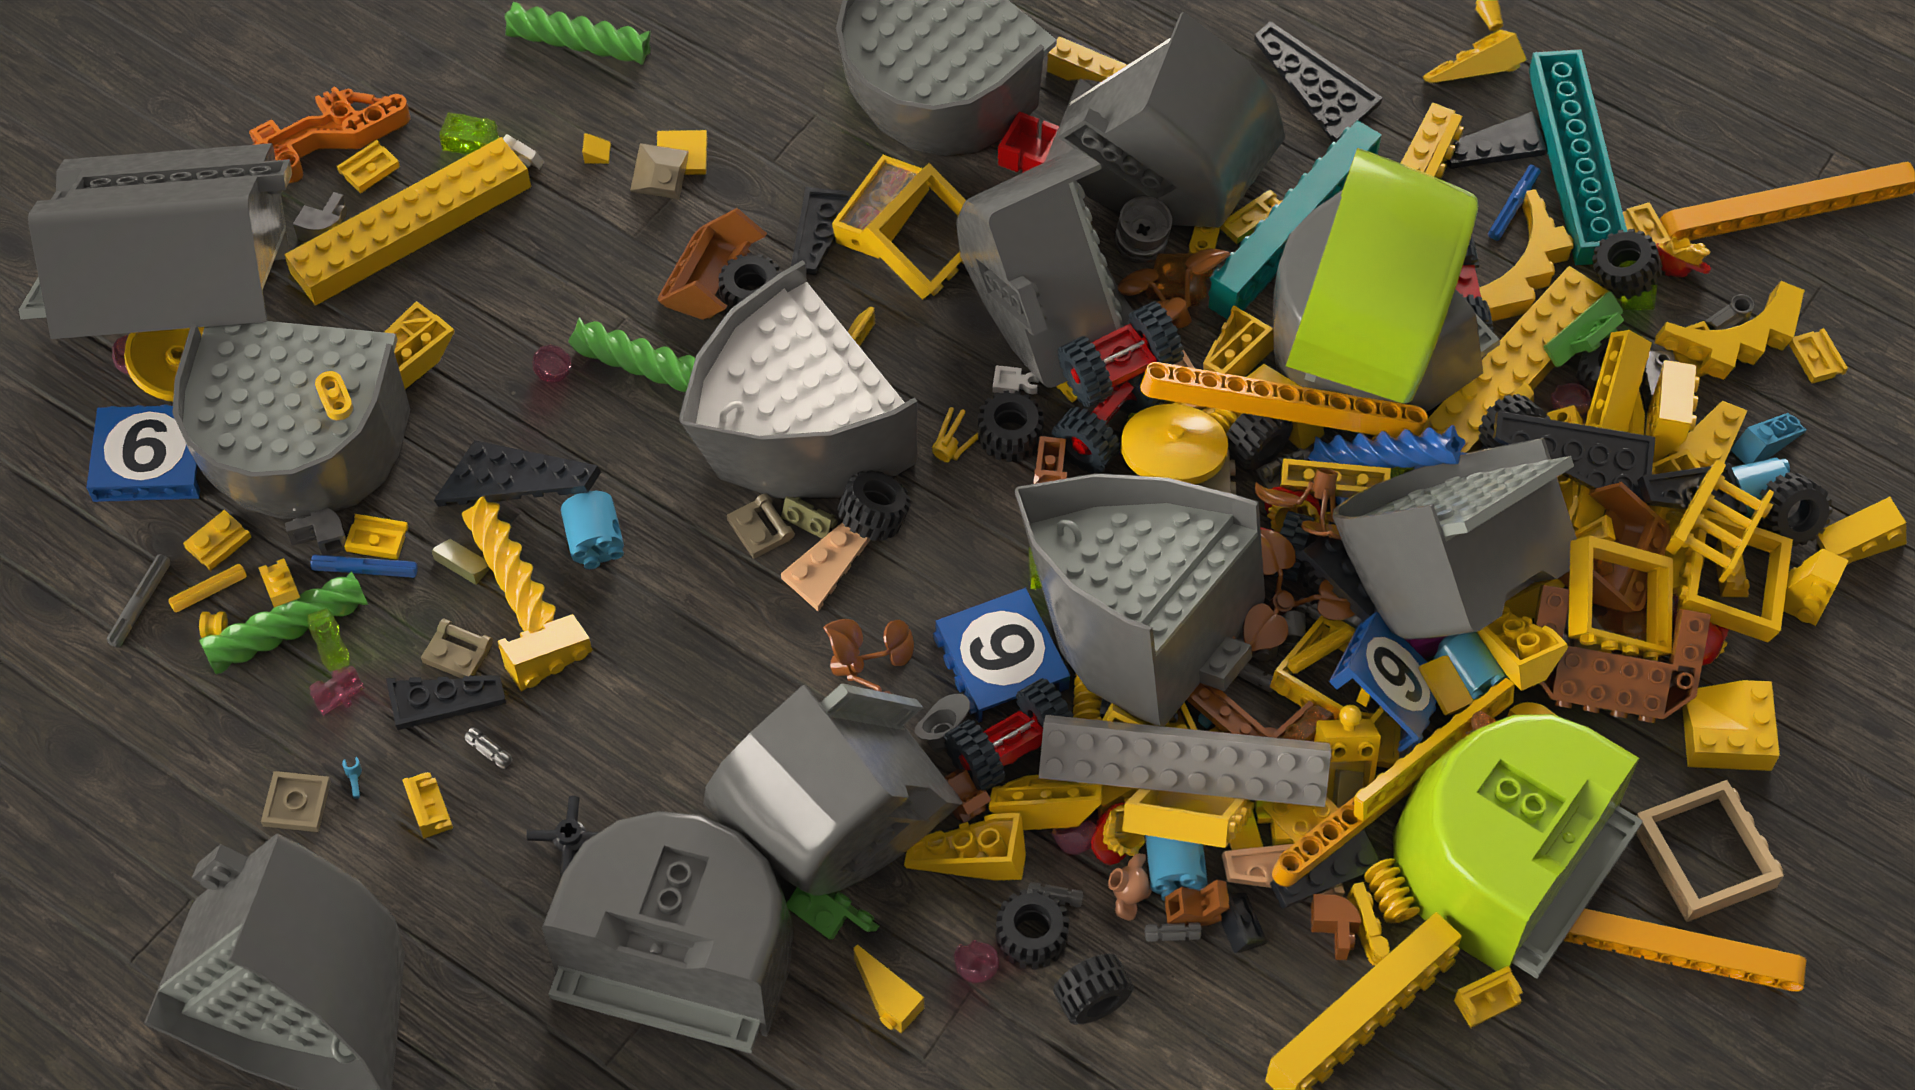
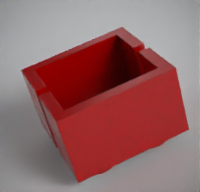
[998,112,1059,173]

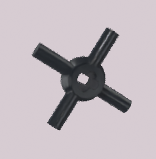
[526,796,599,877]

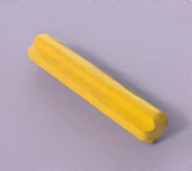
[169,564,246,612]
[1286,626,1354,674]

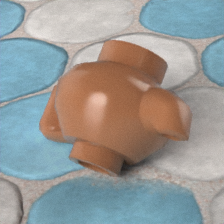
[1108,853,1152,921]

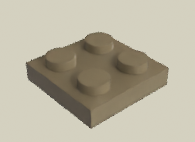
[261,771,331,832]

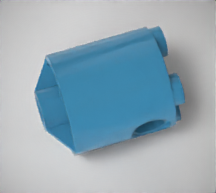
[1732,458,1790,518]
[561,491,624,569]
[1433,632,1508,707]
[1145,835,1208,901]

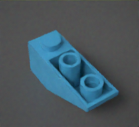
[1731,413,1806,464]

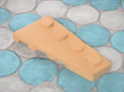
[781,523,870,611]
[1222,844,1345,897]

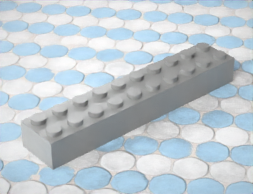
[1039,715,1331,807]

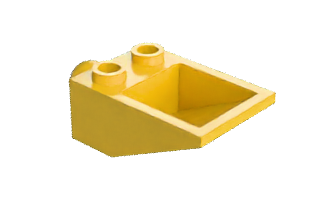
[1314,705,1381,801]

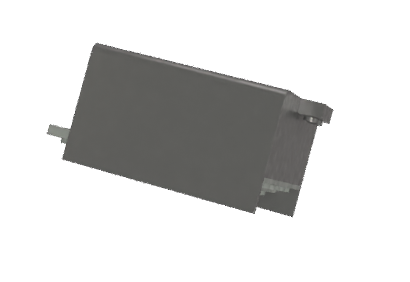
[19,143,292,339]

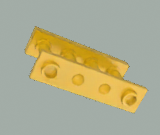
[1665,460,1774,583]

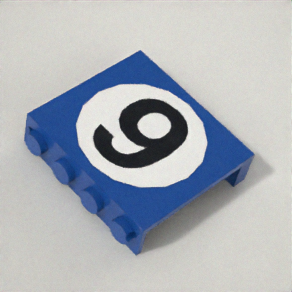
[86,404,200,502]
[933,588,1070,723]
[1329,612,1437,752]

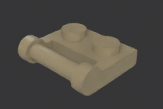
[727,493,795,559]
[421,618,493,679]

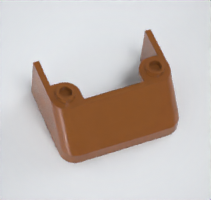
[657,208,767,320]
[1558,482,1671,613]
[1187,636,1314,740]

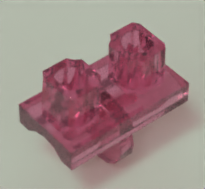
[310,665,365,715]

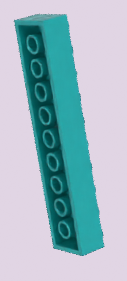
[1528,50,1628,265]
[1208,120,1382,320]

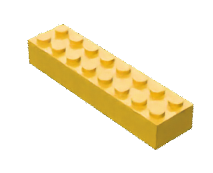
[1265,912,1462,1090]

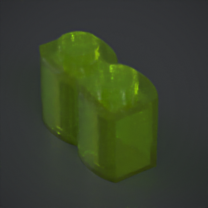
[307,608,350,672]

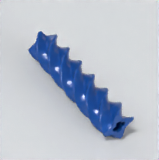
[1308,425,1465,468]

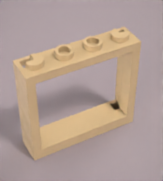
[1636,780,1784,922]

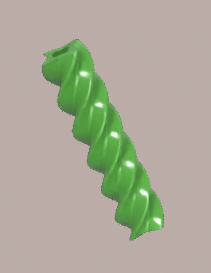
[505,2,651,65]
[568,317,695,392]
[199,571,368,674]

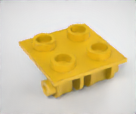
[1261,796,1339,842]

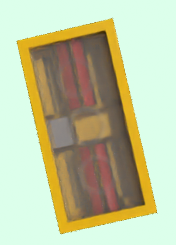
[832,155,929,259]

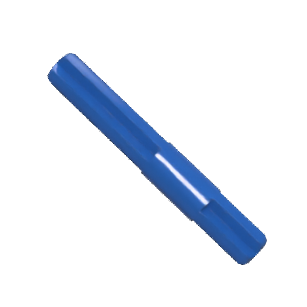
[1488,165,1540,241]
[311,555,418,578]

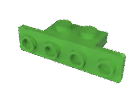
[1544,292,1624,367]
[787,887,879,939]

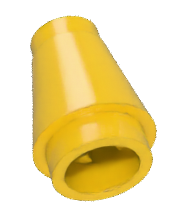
[1476,0,1503,31]

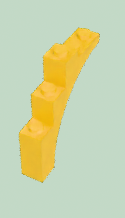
[1479,189,1574,321]
[1654,281,1804,380]

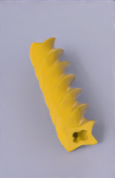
[462,497,556,634]

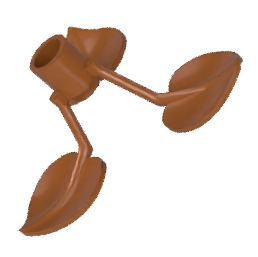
[1117,249,1231,328]
[1255,468,1342,540]
[1243,530,1356,652]
[823,619,914,694]

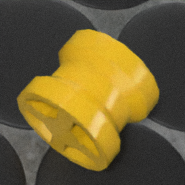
[199,612,228,638]

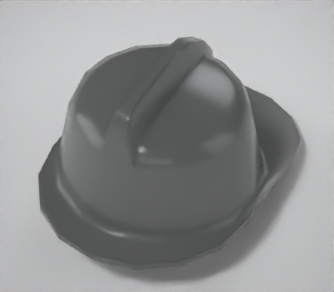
[915,694,970,753]

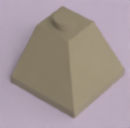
[630,143,689,199]

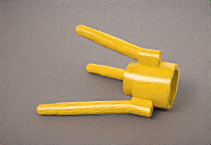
[932,407,978,462]

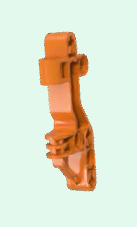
[249,87,410,183]

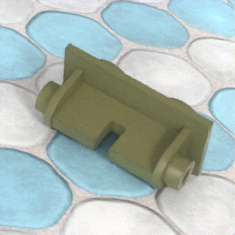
[781,496,838,539]

